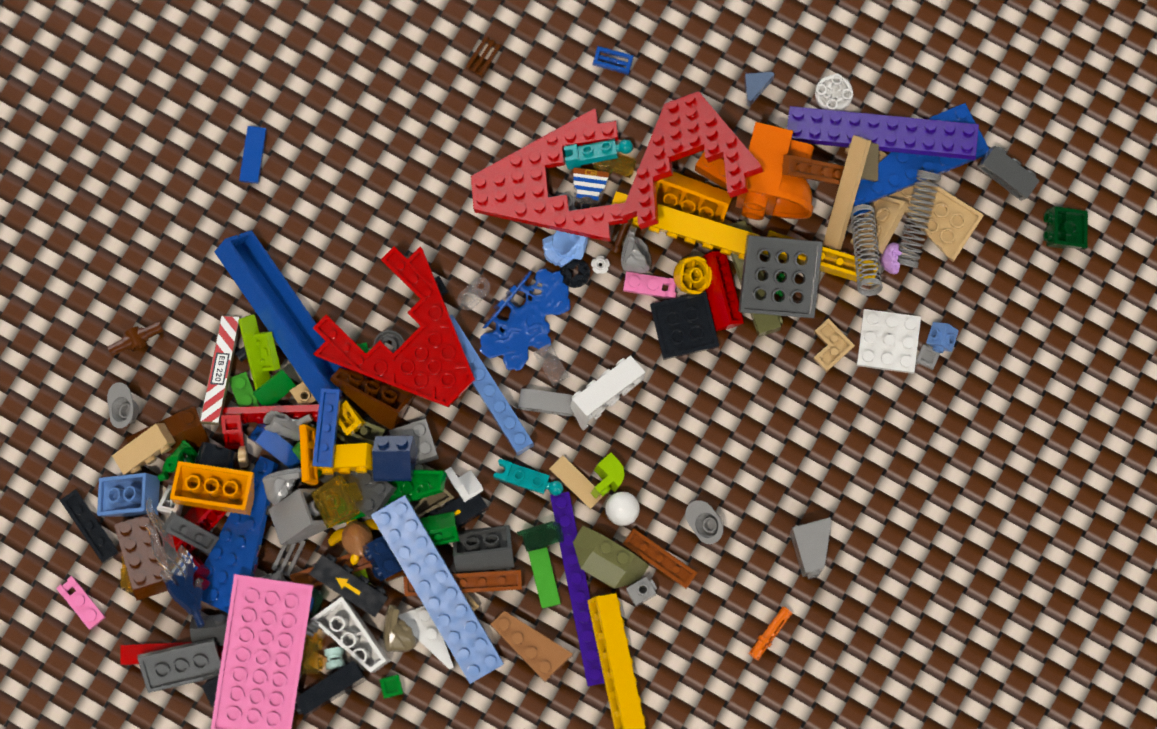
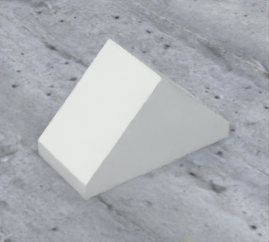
[157,485,184,516]

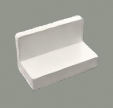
[445,467,484,502]

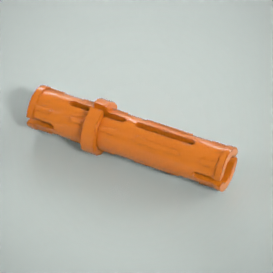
[748,606,793,661]

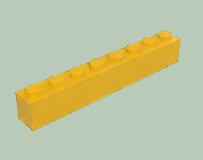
[611,191,760,260]
[587,593,646,729]

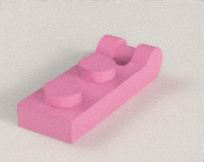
[623,271,677,299]
[56,576,106,630]

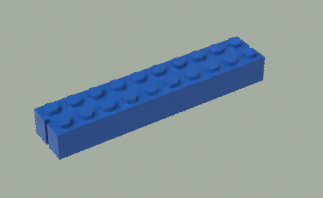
[214,230,348,403]

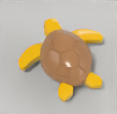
[328,519,379,565]

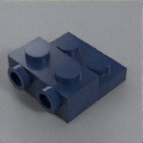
[362,536,403,582]

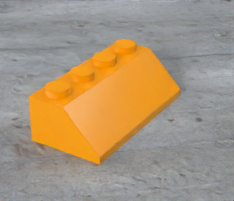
[656,172,732,224]
[170,461,255,515]

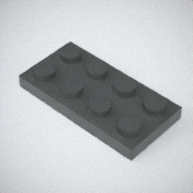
[319,470,397,520]
[137,638,221,693]

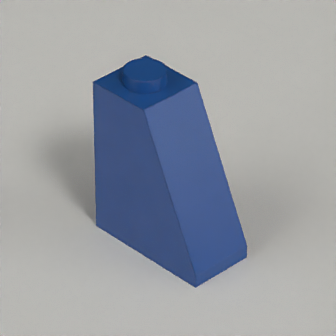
[248,423,301,469]

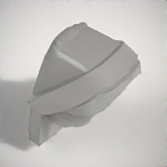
[621,226,651,273]
[262,467,302,505]

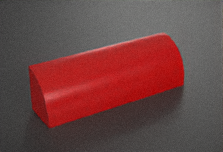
[701,251,744,331]
[163,507,227,553]

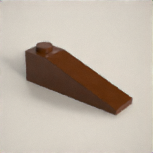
[330,368,414,430]
[126,406,211,454]

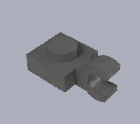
[306,620,319,637]

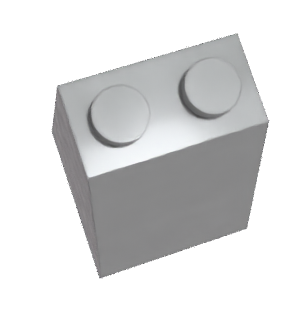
[269,489,338,545]
[790,518,831,579]

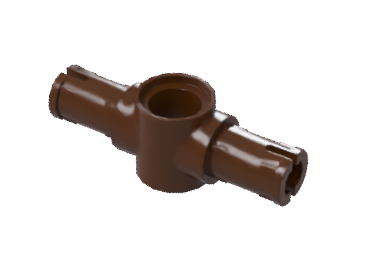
[107,321,163,357]

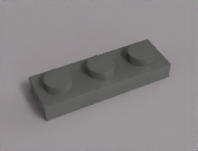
[162,511,219,554]

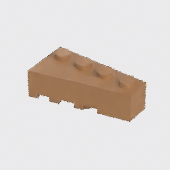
[490,611,573,683]

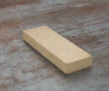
[549,455,603,510]

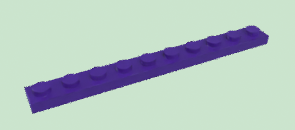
[550,492,605,687]

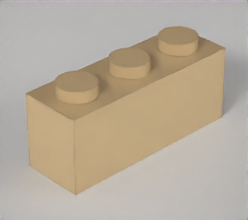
[112,423,176,475]

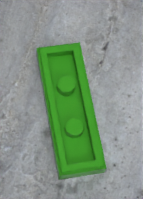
[528,547,561,609]

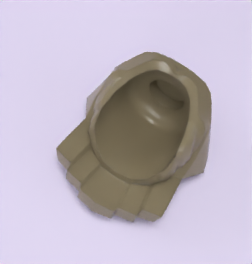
[383,605,416,653]

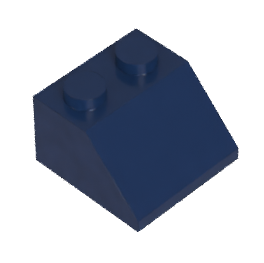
[372,436,418,481]

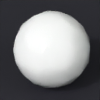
[605,492,640,526]

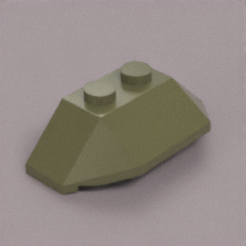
[573,526,649,589]

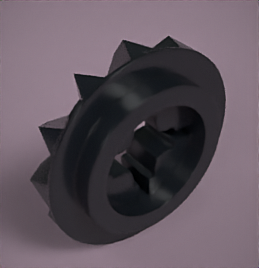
[560,259,590,288]

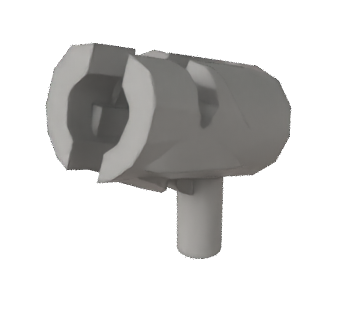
[263,411,313,441]

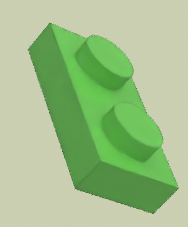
[229,372,259,407]

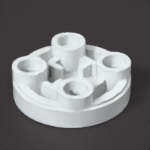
[815,74,853,111]

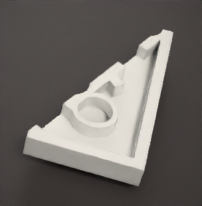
[398,606,454,669]

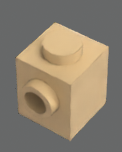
[289,382,318,405]

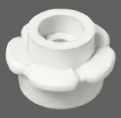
[591,256,610,274]

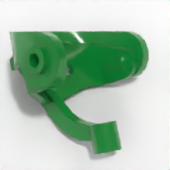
[158,440,197,481]

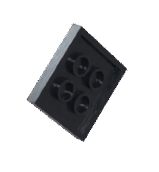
[650,291,719,360]

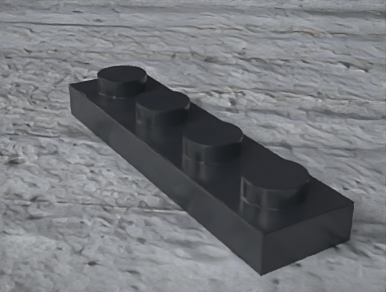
[60,489,120,564]

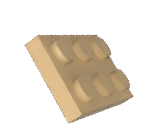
[850,196,908,254]

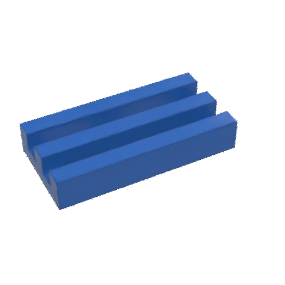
[593,46,634,75]

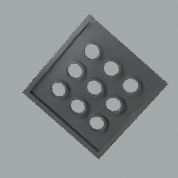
[738,235,823,318]

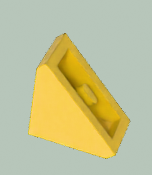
[338,401,366,436]

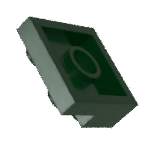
[1043,206,1088,250]

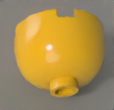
[673,256,712,294]

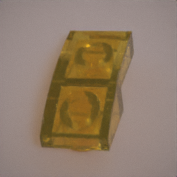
[593,153,636,178]

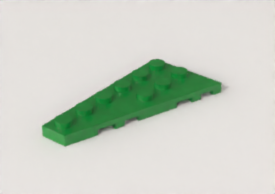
[333,470,447,525]

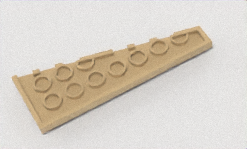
[845,148,984,262]

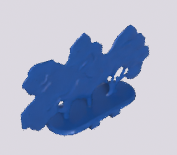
[480,269,570,371]

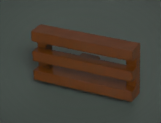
[465,36,501,78]

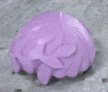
[880,242,902,275]

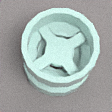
[324,647,346,670]

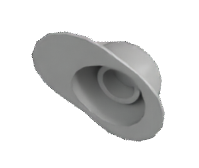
[107,383,139,428]
[685,500,723,544]

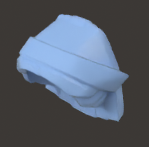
[542,230,588,267]

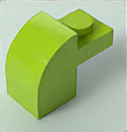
[591,453,624,499]

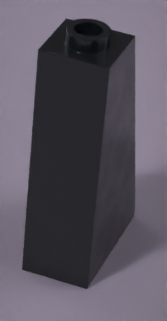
[295,660,367,717]

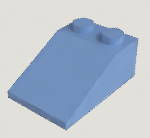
[97,473,160,517]

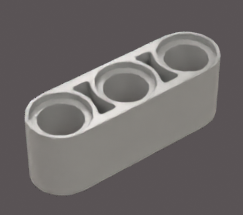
[518,388,573,416]

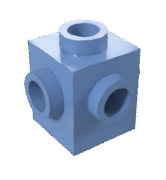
[926,322,959,353]

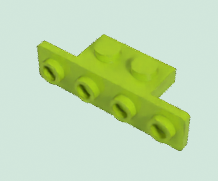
[238,314,281,390]

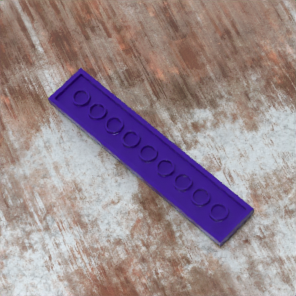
[787,106,979,160]

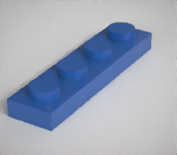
[312,388,342,468]

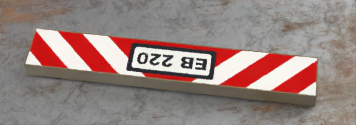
[200,315,240,425]

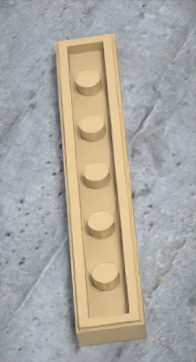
[823,135,871,251]

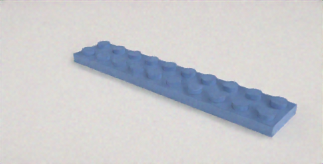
[371,495,504,684]

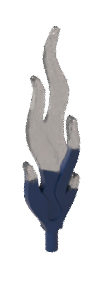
[145,498,205,628]

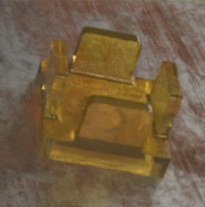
[311,475,363,528]

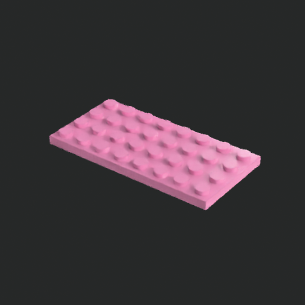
[211,574,313,729]

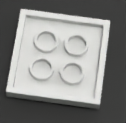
[857,309,921,374]

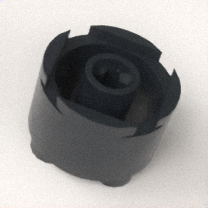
[194,442,238,469]

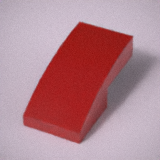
[221,414,245,449]

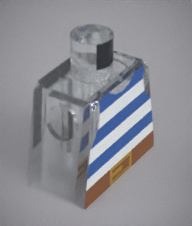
[573,168,609,209]

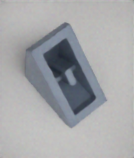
[744,72,775,107]

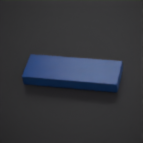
[239,126,267,184]

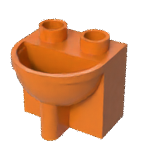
[735,122,814,220]

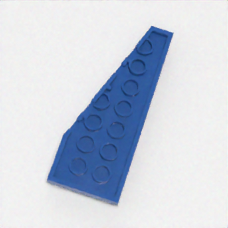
[853,103,989,207]
[201,456,278,613]

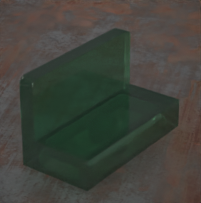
[517,521,564,552]

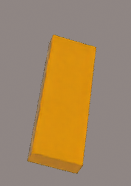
[299,424,318,486]

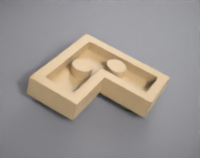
[813,318,855,373]

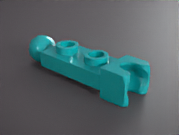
[564,139,633,170]
[493,459,564,496]

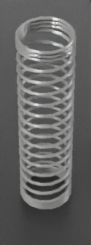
[897,170,941,268]
[850,204,883,296]

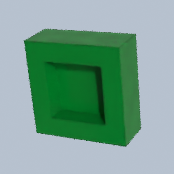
[379,675,404,699]

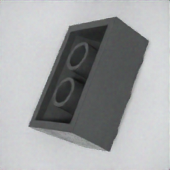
[452,525,514,573]

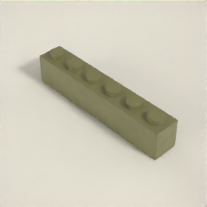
[728,220,783,337]

